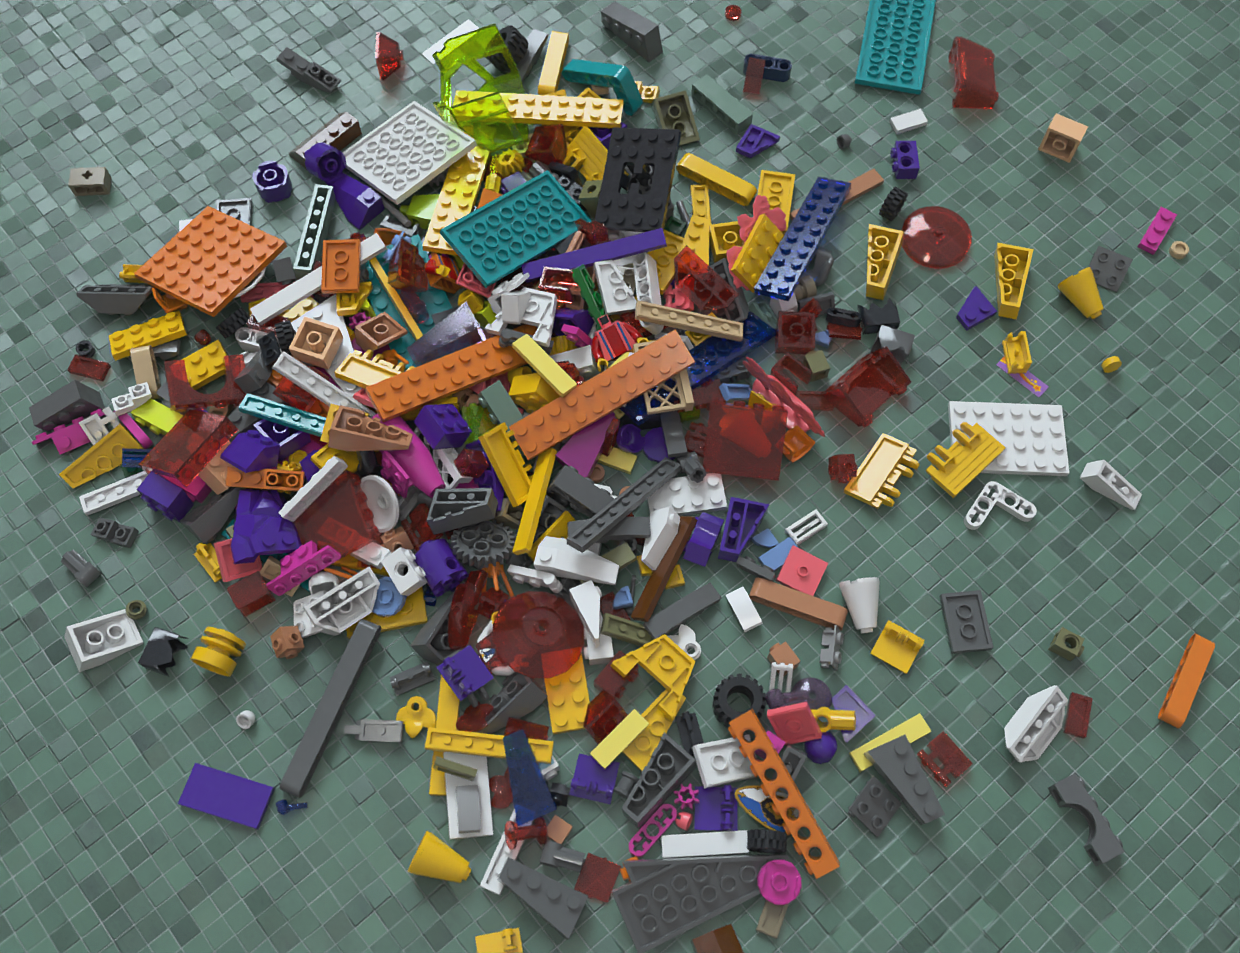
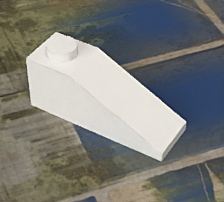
[1080,460,1142,510]
[641,506,680,571]
[569,580,602,648]

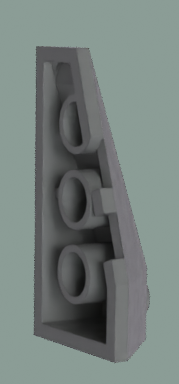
[411,582,477,666]
[466,667,548,734]

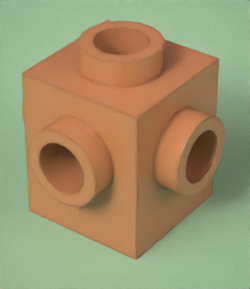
[380,526,414,553]
[270,626,305,659]

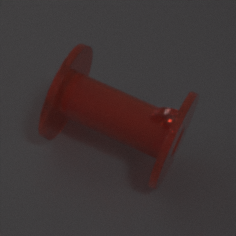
[505,816,548,850]

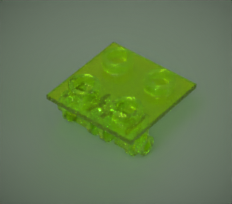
[461,403,497,444]

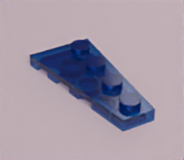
[503,728,557,827]

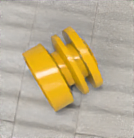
[190,627,246,677]

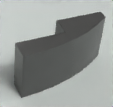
[153,339,181,361]
[90,517,139,548]

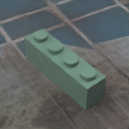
[691,74,753,135]
[478,380,524,456]

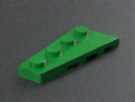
[572,264,612,331]

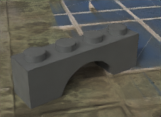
[1048,773,1125,866]

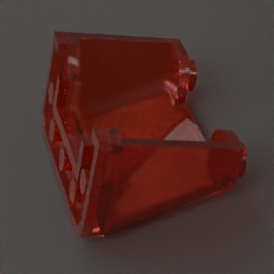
[948,36,999,109]
[822,346,912,428]

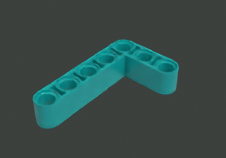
[561,59,643,116]

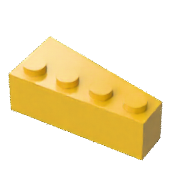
[866,224,904,300]
[994,243,1034,320]

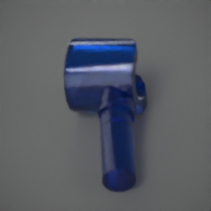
[424,583,437,606]
[276,799,308,815]

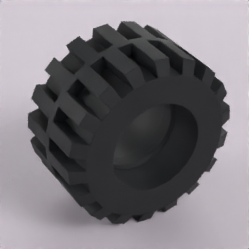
[484,26,529,72]
[712,674,766,728]

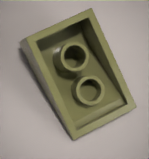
[652,90,700,146]

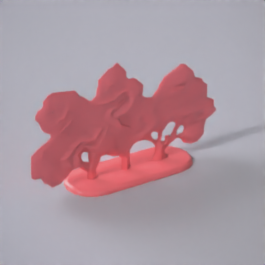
[726,195,791,290]
[743,357,825,437]

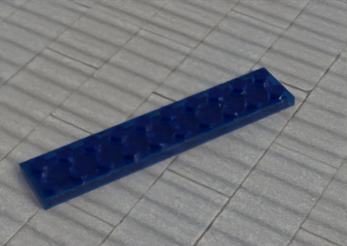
[754,177,851,301]
[619,311,776,426]

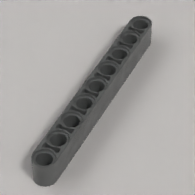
[280,619,381,798]

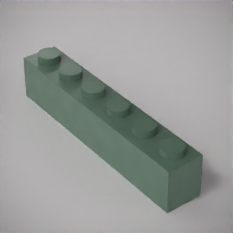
[293,184,336,280]

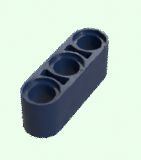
[743,54,792,82]

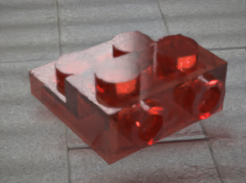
[575,218,611,246]

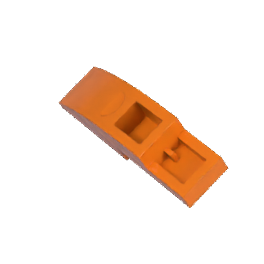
[226,466,305,491]

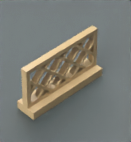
[633,341,694,415]

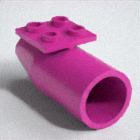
[372,413,445,499]

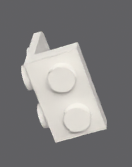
[487,272,530,314]
[293,591,341,638]

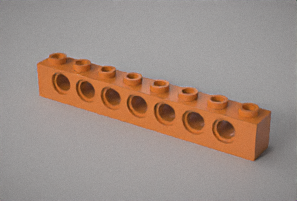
[728,708,840,879]

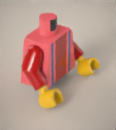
[591,314,649,372]

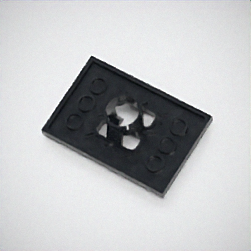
[593,128,681,232]

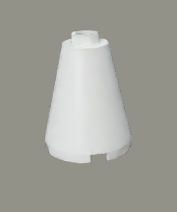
[839,577,880,633]

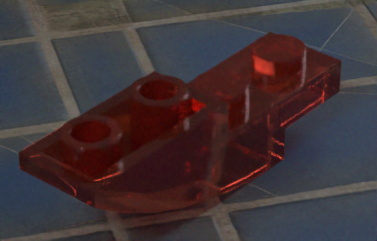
[448,570,488,649]

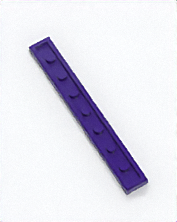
[522,228,667,283]

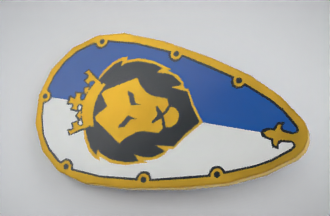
[734,785,802,836]

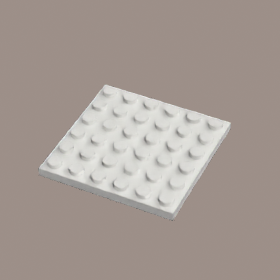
[342,101,477,205]

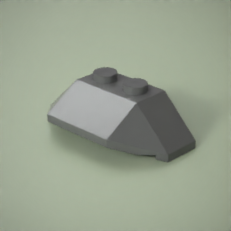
[703,258,749,322]
[76,284,153,315]

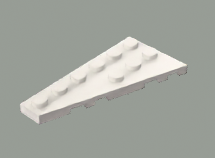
[291,294,362,398]

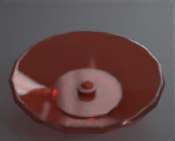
[493,591,585,678]

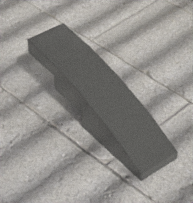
[504,29,549,90]
[655,394,687,458]
[567,517,651,543]
[643,583,722,640]

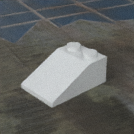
[64,609,143,672]

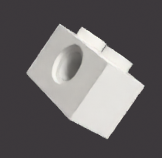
[381,547,427,596]

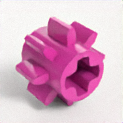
[349,312,371,330]
[674,783,699,811]

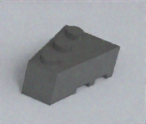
[29,380,105,432]
[546,465,614,518]
[427,488,498,535]

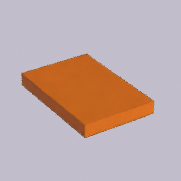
[321,239,361,294]

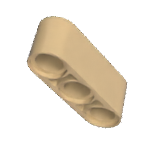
[130,345,161,399]

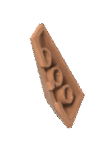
[328,405,413,451]

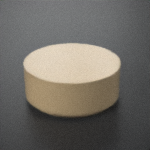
[1169,241,1189,259]

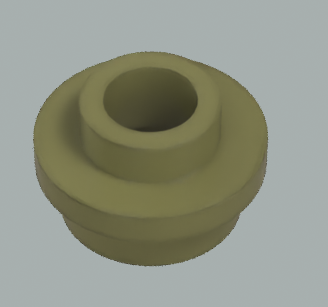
[125,600,147,620]

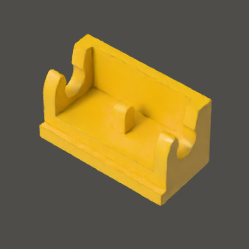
[1002,331,1032,374]

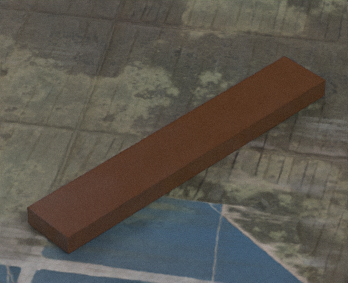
[630,516,698,622]

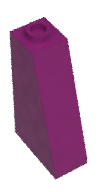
[555,412,616,478]

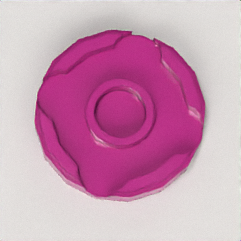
[757,859,802,905]

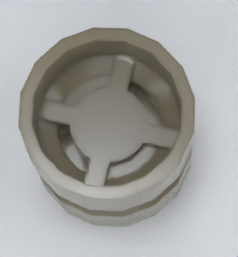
[791,275,817,303]

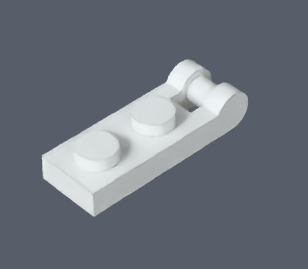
[507,564,563,593]

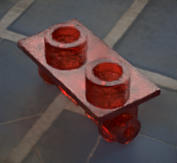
[504,717,549,741]

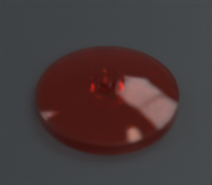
[901,206,972,269]

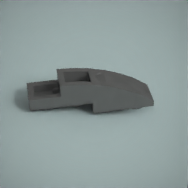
[277,47,341,93]

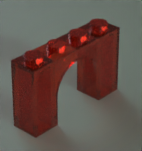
[164,354,250,412]

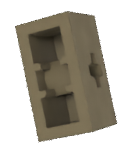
[68,167,112,196]

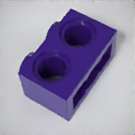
[890,141,920,179]

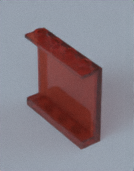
[703,398,788,481]
[138,409,238,488]
[294,470,381,573]

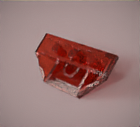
[387,239,428,292]
[674,245,740,311]

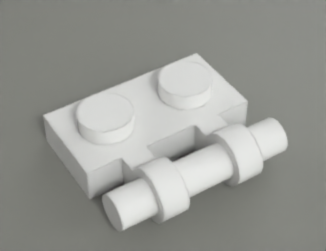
[79,406,126,445]

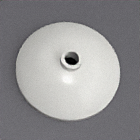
[356,475,399,533]

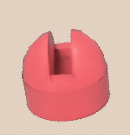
[675,812,693,831]

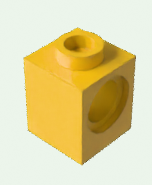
[458,289,484,317]

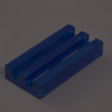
[122,448,163,468]

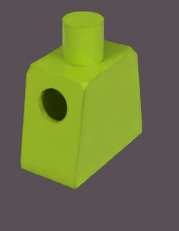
[400,194,440,230]

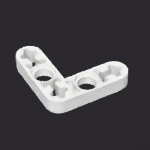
[964,481,1037,530]

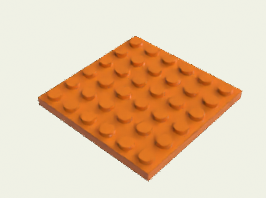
[134,206,287,317]

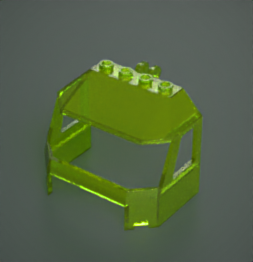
[432,23,535,152]

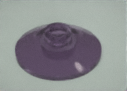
[791,677,832,710]

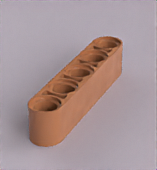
[749,578,848,631]

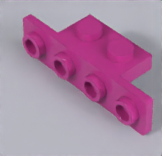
[32,409,105,455]
[266,540,341,596]

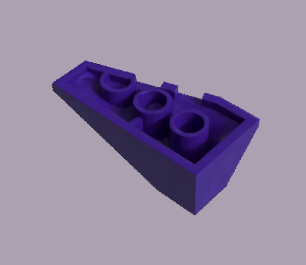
[325,173,385,231]
[466,440,504,512]

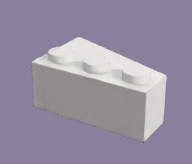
[550,345,604,383]

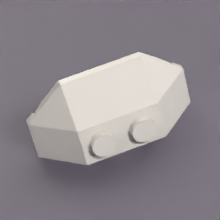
[303,566,380,634]
[1004,685,1068,762]

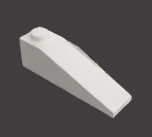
[534,536,619,585]

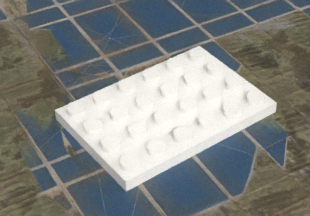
[948,401,1069,476]

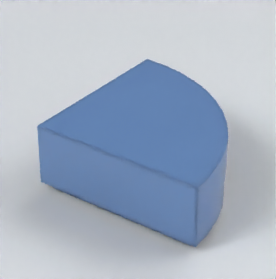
[811,329,835,348]
[751,528,779,548]
[613,586,634,610]

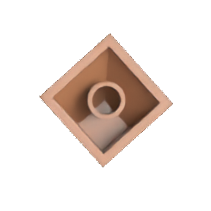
[355,312,408,352]

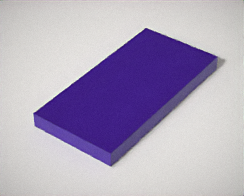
[177,763,275,830]

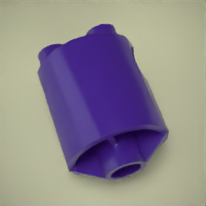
[414,539,469,597]

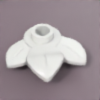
[668,624,701,660]

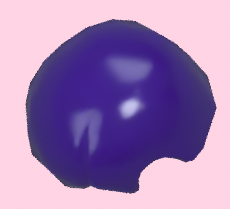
[616,424,645,453]
[804,731,838,764]

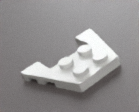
[485,287,558,347]

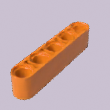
[1158,633,1215,729]

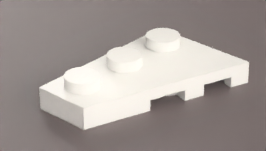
[593,260,637,315]

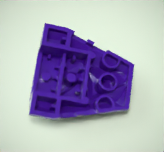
[230,489,310,564]

